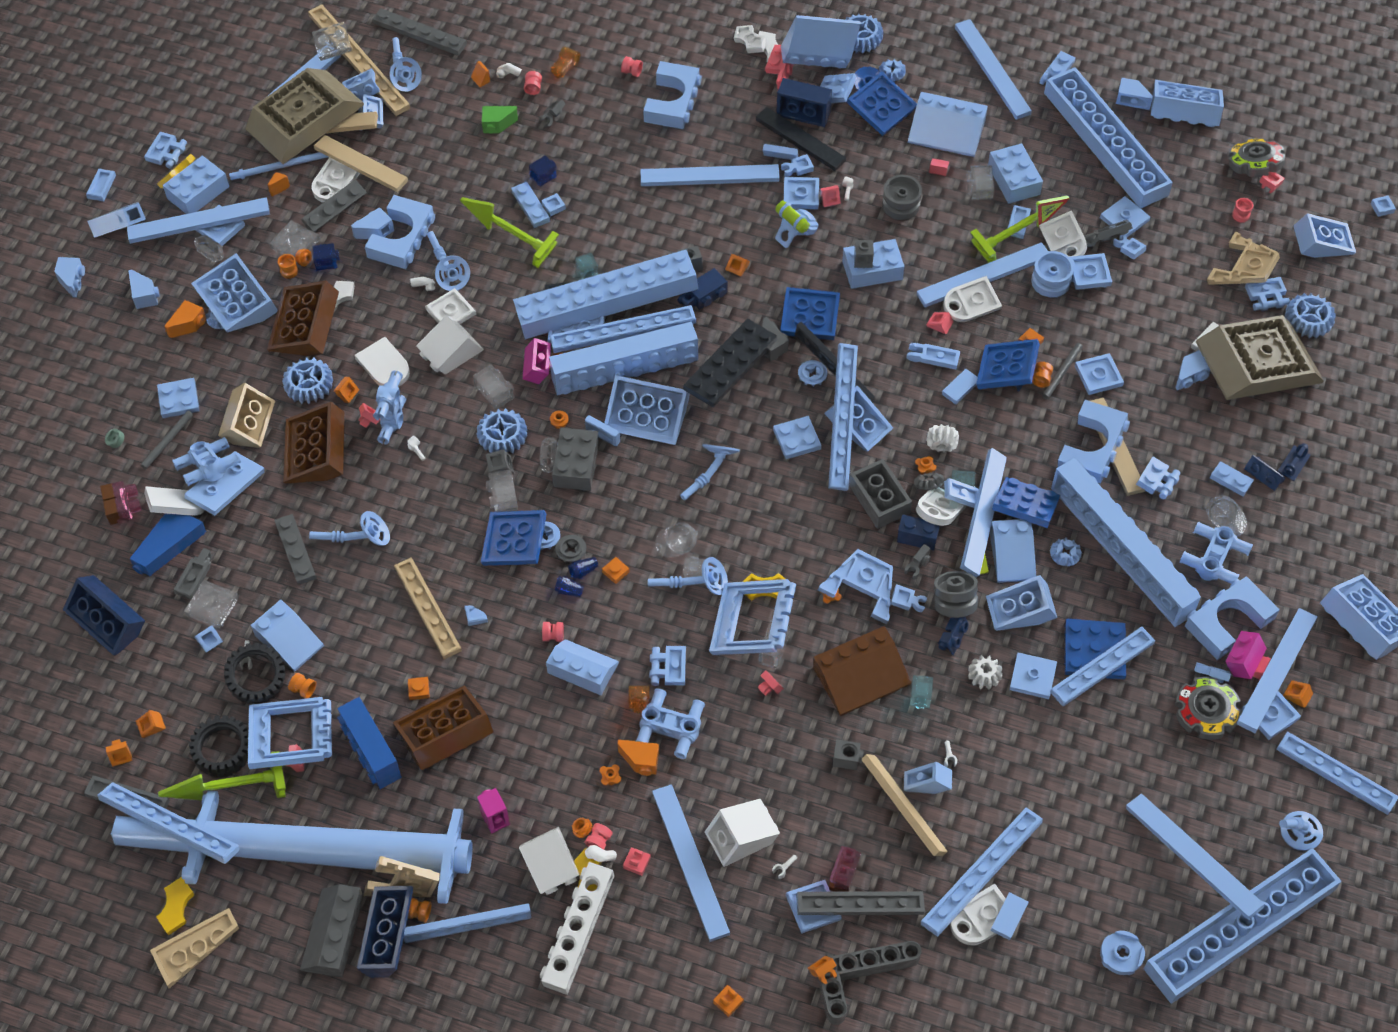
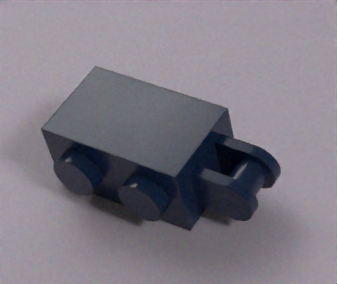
[677,268,728,310]

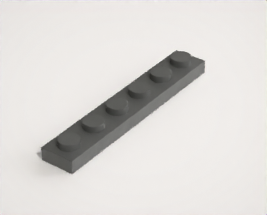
[372,8,467,56]
[796,891,925,915]

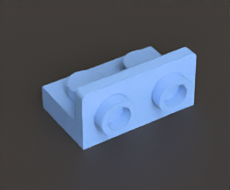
[342,68,380,100]
[358,94,383,131]

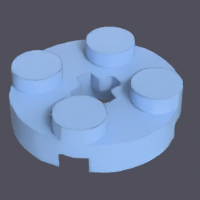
[1100,931,1145,975]

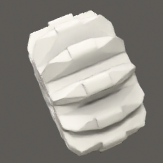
[927,424,959,453]
[968,655,1002,690]

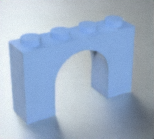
[643,61,702,129]
[365,195,435,269]
[1058,400,1130,484]
[1185,576,1279,660]

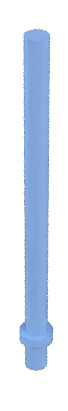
[229,152,328,180]

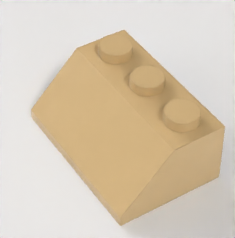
[218,383,275,448]

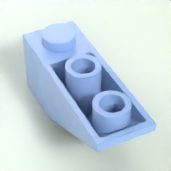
[87,202,146,238]

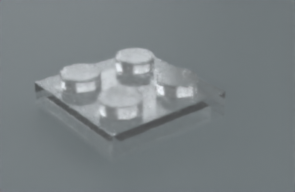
[312,22,352,61]
[269,220,320,257]
[184,580,239,629]

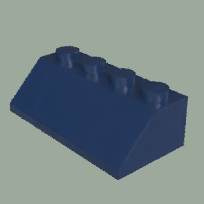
[63,575,145,656]
[357,886,414,978]

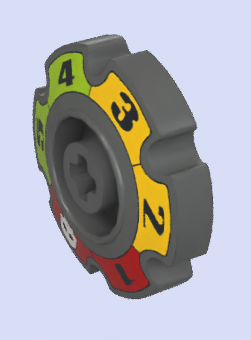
[1228,138,1285,177]
[1175,677,1242,740]

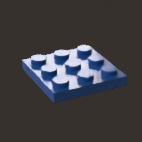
[846,71,917,136]
[780,287,840,340]
[976,339,1040,389]
[992,477,1060,528]
[481,510,547,566]
[1065,619,1126,680]

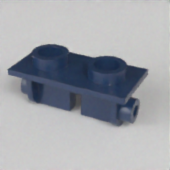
[1277,443,1310,481]
[1244,455,1286,491]
[938,616,969,656]

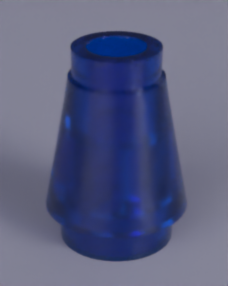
[568,557,599,580]
[554,576,584,597]

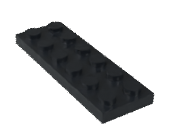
[683,318,777,408]

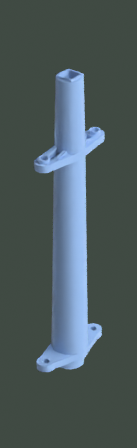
[111,791,472,904]

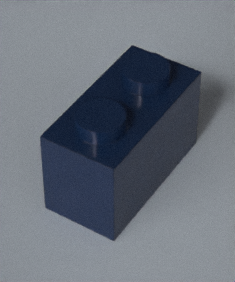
[897,514,940,551]

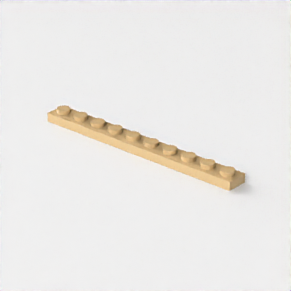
[308,5,410,116]

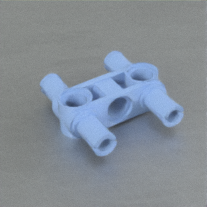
[373,370,406,444]
[172,437,241,486]
[1180,522,1253,584]
[636,688,705,759]

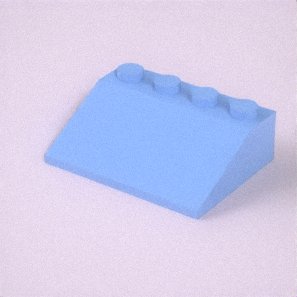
[780,15,861,68]
[1151,80,1224,127]
[908,92,988,157]
[191,253,278,333]
[604,375,690,445]
[1320,574,1398,660]

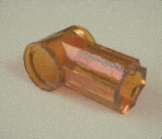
[551,46,581,79]
[629,685,649,713]

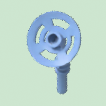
[390,37,422,92]
[427,231,470,291]
[680,444,740,500]
[309,511,390,546]
[647,557,728,595]
[1279,811,1323,851]

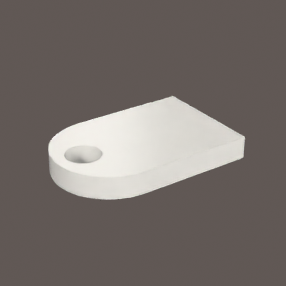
[312,157,360,203]
[1039,210,1087,257]
[943,276,1002,322]
[355,337,409,387]
[144,487,204,515]
[916,487,966,526]
[950,884,1006,945]

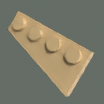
[150,908,239,988]

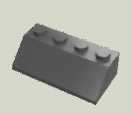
[300,884,364,978]

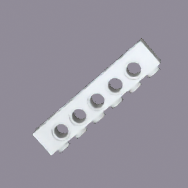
[540,862,614,995]

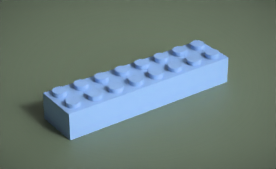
[549,322,698,395]

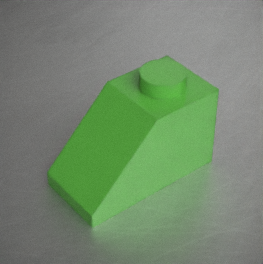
[482,106,518,133]

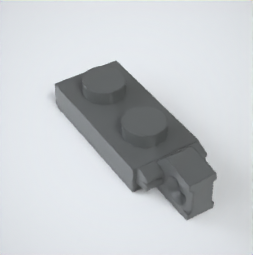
[1084,219,1133,247]
[174,548,213,600]

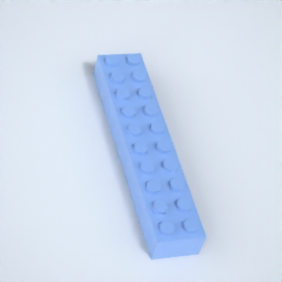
[1044,67,1173,208]
[513,250,698,339]
[1051,458,1201,627]
[1144,848,1341,1004]

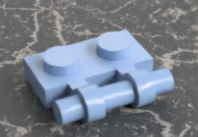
[144,132,187,169]
[1245,277,1290,311]
[1136,457,1180,499]
[649,646,686,686]

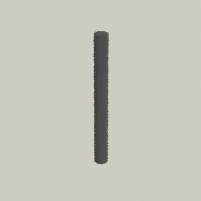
[1042,343,1083,399]
[141,411,193,470]

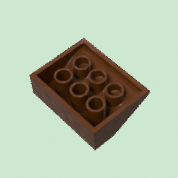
[267,280,339,356]
[283,402,345,484]
[813,626,912,716]
[393,685,494,770]

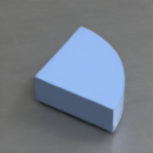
[465,606,488,626]

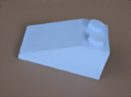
[1293,213,1356,258]
[824,386,893,452]
[990,519,1036,583]
[986,575,1057,631]
[251,599,324,672]

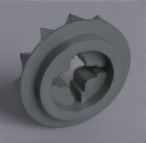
[914,473,944,490]
[556,535,587,563]

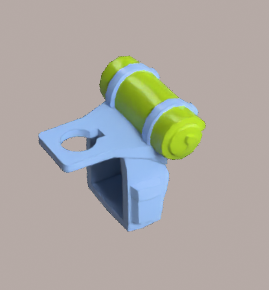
[775,200,819,248]

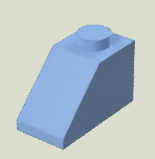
[1116,78,1153,110]
[128,270,160,309]
[904,762,952,794]

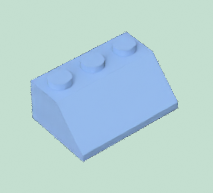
[546,639,619,695]

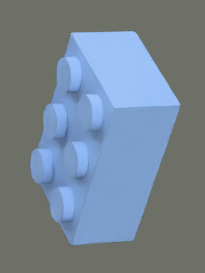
[988,143,1043,204]
[163,155,229,214]
[842,239,904,289]

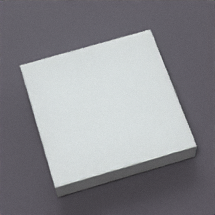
[425,288,476,324]

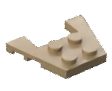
[1207,232,1280,285]
[364,856,440,897]

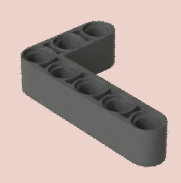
[817,941,922,1025]

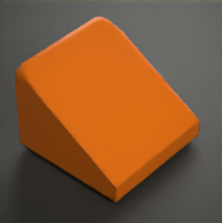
[471,61,490,87]
[268,172,290,196]
[725,254,750,276]
[1283,680,1313,708]
[136,710,166,738]

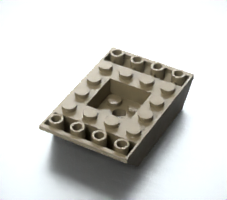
[245,68,364,164]
[1196,315,1324,400]

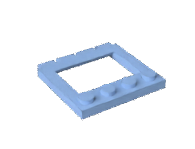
[709,579,796,655]
[248,697,332,769]

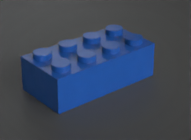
[337,697,402,789]

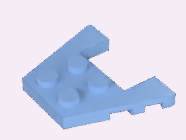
[818,549,893,624]

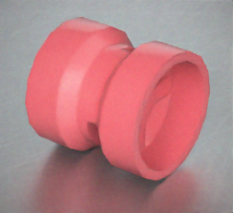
[621,56,643,77]
[524,71,542,95]
[1232,198,1253,223]
[542,622,564,642]
[585,823,613,850]

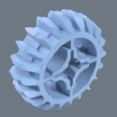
[845,13,883,53]
[1285,293,1336,339]
[282,357,333,404]
[477,408,527,453]

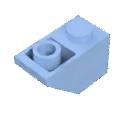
[351,207,394,239]
[54,257,85,297]
[1176,350,1210,390]

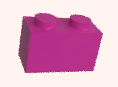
[522,338,551,384]
[1225,631,1267,679]
[477,788,510,834]

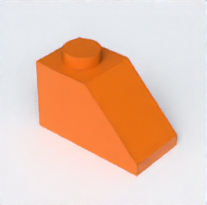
[164,300,206,338]
[618,740,659,776]

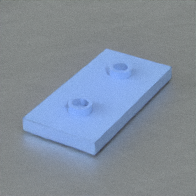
[184,451,264,516]

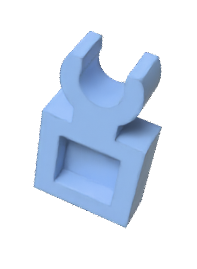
[781,154,814,177]
[1113,235,1146,259]
[890,584,927,612]
[1194,662,1231,683]

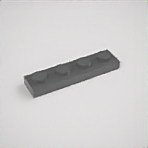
[301,179,367,234]
[274,514,317,585]
[84,775,170,809]

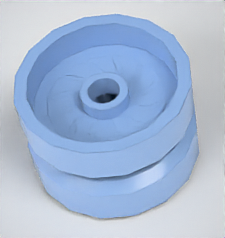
[1031,251,1074,298]

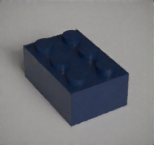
[776,78,832,127]

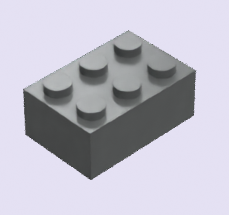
[552,428,599,491]
[849,459,912,529]

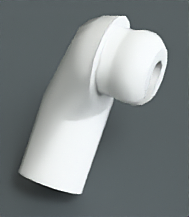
[496,63,522,78]
[410,277,435,291]
[585,845,617,862]

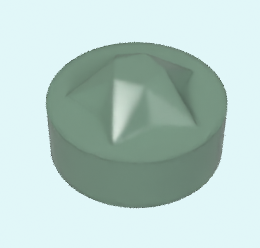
[105,429,124,448]

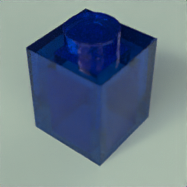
[529,155,557,187]
[312,243,340,271]

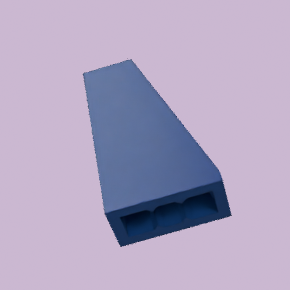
[130,513,206,576]

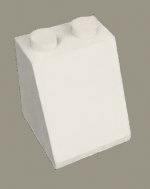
[416,315,484,375]
[705,799,780,867]
[519,827,579,895]

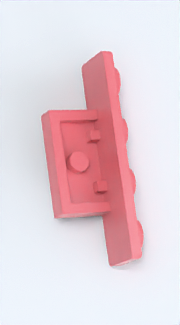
[765,45,794,89]

